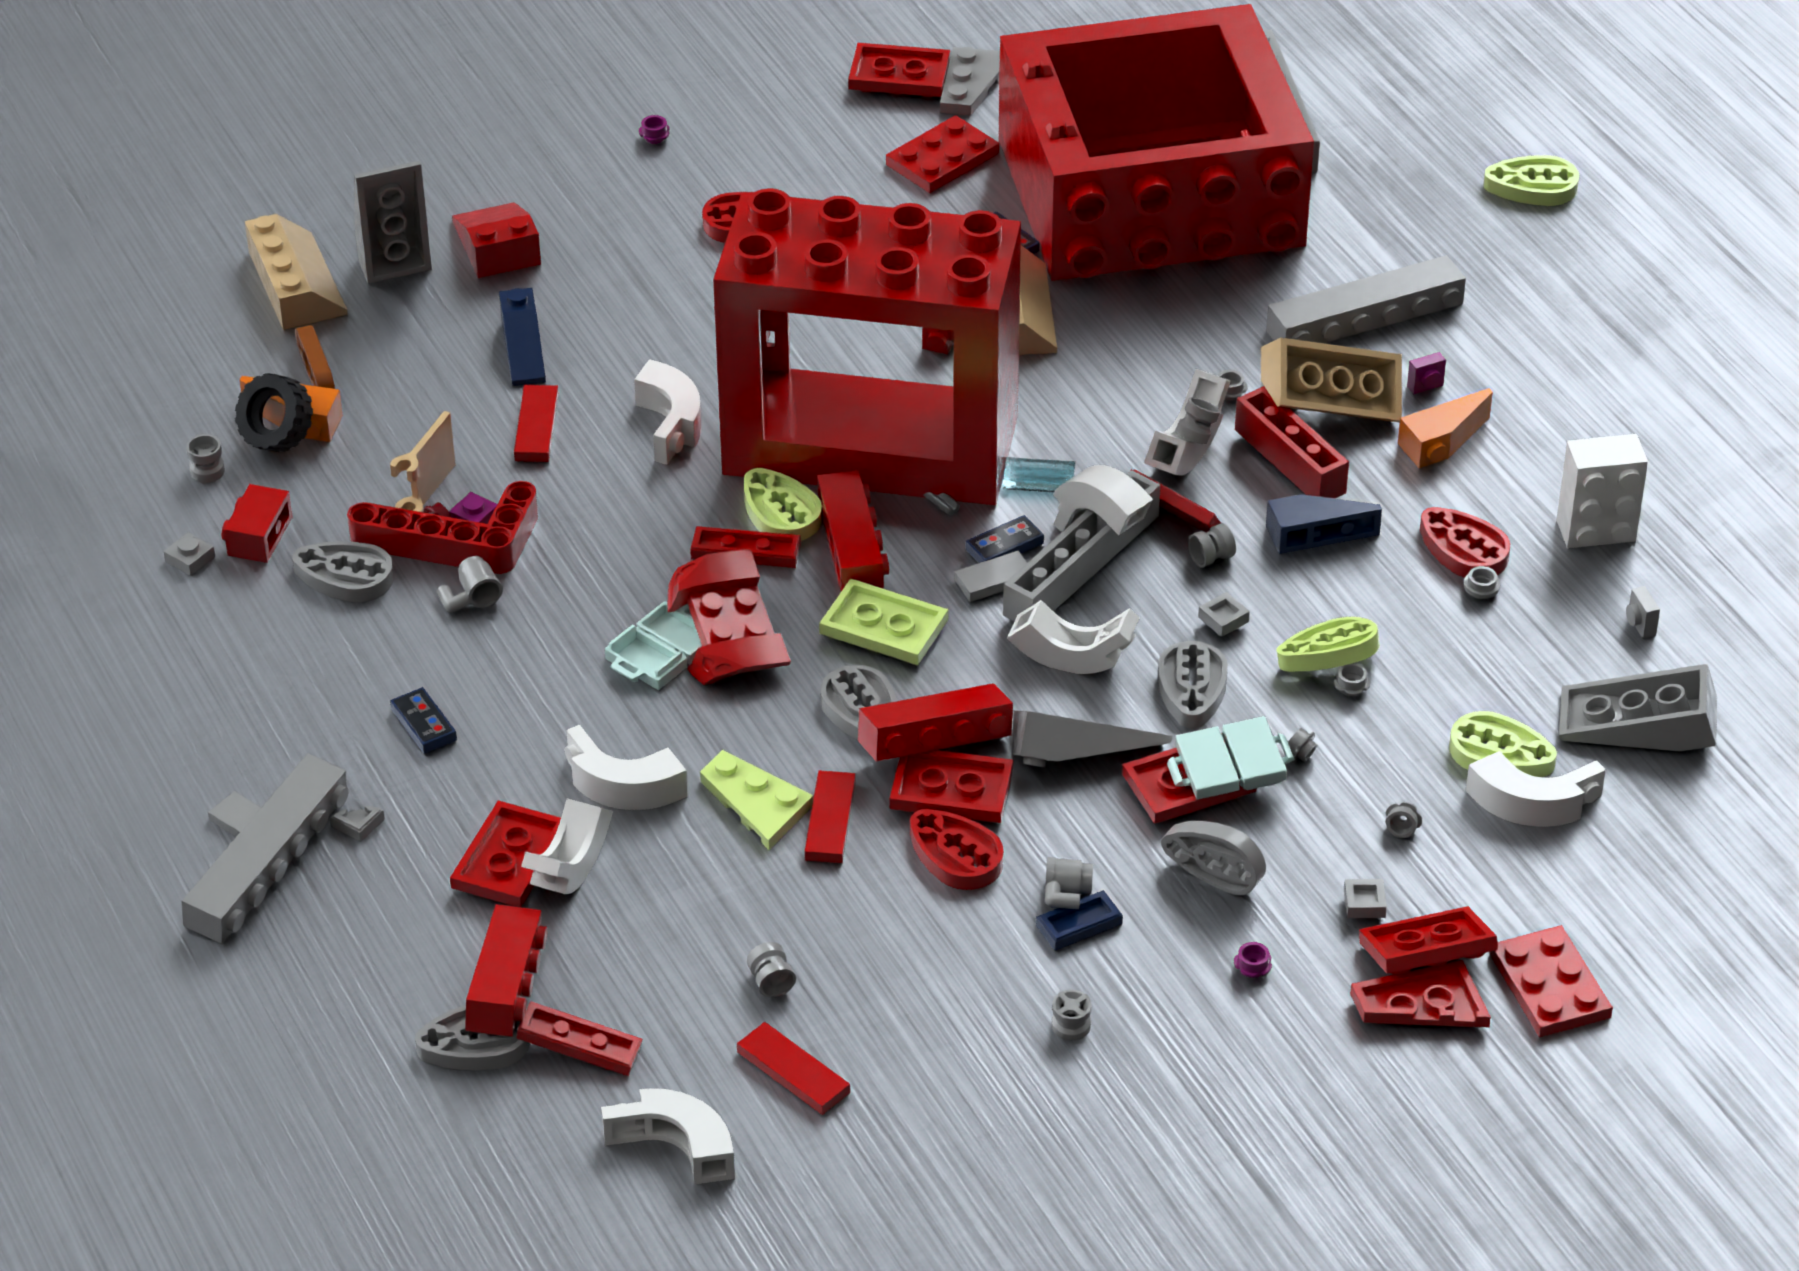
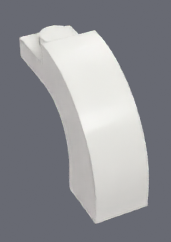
[634,359,701,465]
[1144,369,1231,475]
[1053,465,1153,535]
[1007,600,1140,674]
[564,725,688,810]
[1466,751,1606,827]
[521,798,613,894]
[601,1088,735,1184]

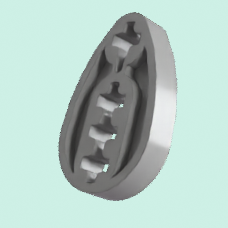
[292,541,394,602]
[1158,641,1228,728]
[820,665,897,741]
[1161,821,1266,895]
[415,1005,531,1071]

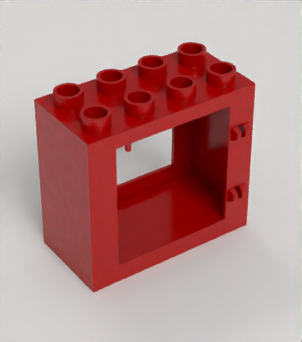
[999,4,1314,281]
[713,188,1021,506]

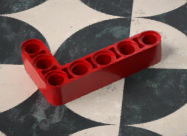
[347,481,538,574]

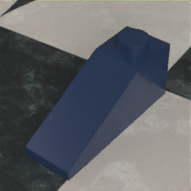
[499,288,546,386]
[1266,494,1382,554]

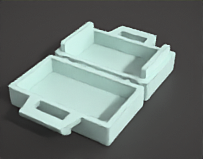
[605,601,702,690]
[1167,716,1295,799]

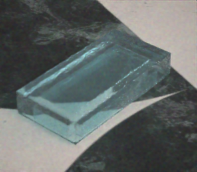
[1003,457,1075,493]

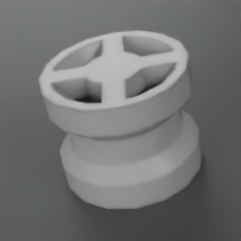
[1052,990,1092,1040]

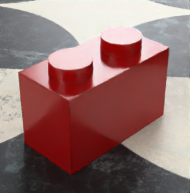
[221,484,293,563]

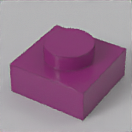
[1407,352,1446,395]
[449,492,497,524]

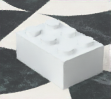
[1556,434,1648,549]

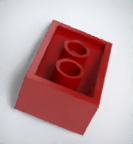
[452,202,541,278]

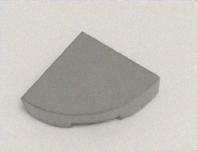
[330,806,385,842]

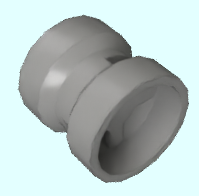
[1175,397,1221,444]
[186,434,225,483]
[1188,523,1236,568]
[746,942,796,997]

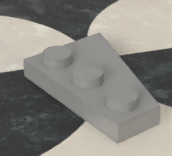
[940,47,1000,115]

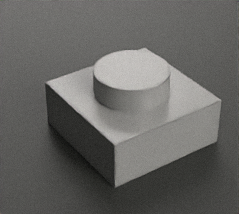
[163,532,215,576]
[1626,586,1660,639]
[1198,592,1250,637]
[1344,879,1387,918]

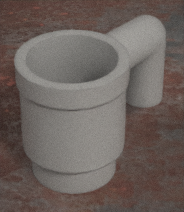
[437,556,503,613]
[1045,857,1093,909]

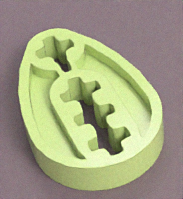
[1484,155,1579,206]
[744,468,822,541]
[1276,617,1380,672]
[1449,711,1557,777]

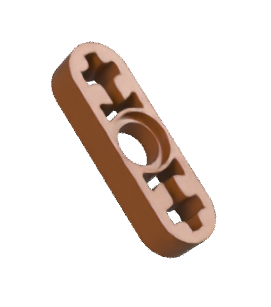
[295,325,335,389]

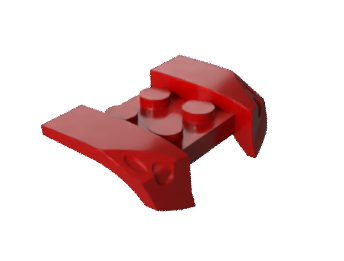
[667,549,791,685]

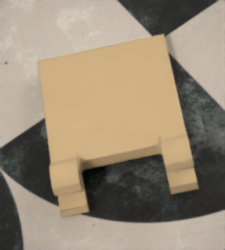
[390,411,456,512]

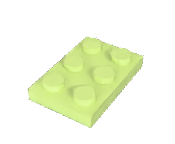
[819,579,948,665]

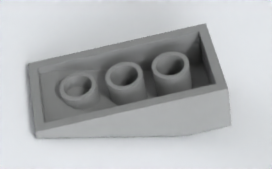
[354,160,432,284]
[1559,664,1717,751]

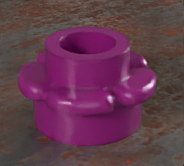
[639,115,670,144]
[1234,942,1272,978]

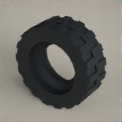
[235,373,313,452]

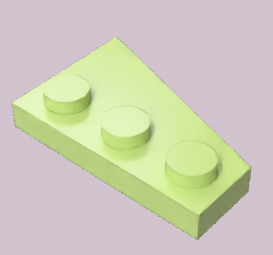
[700,750,813,850]

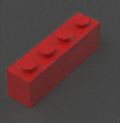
[1235,386,1349,499]
[817,470,889,591]
[858,683,1013,762]
[465,904,548,1037]

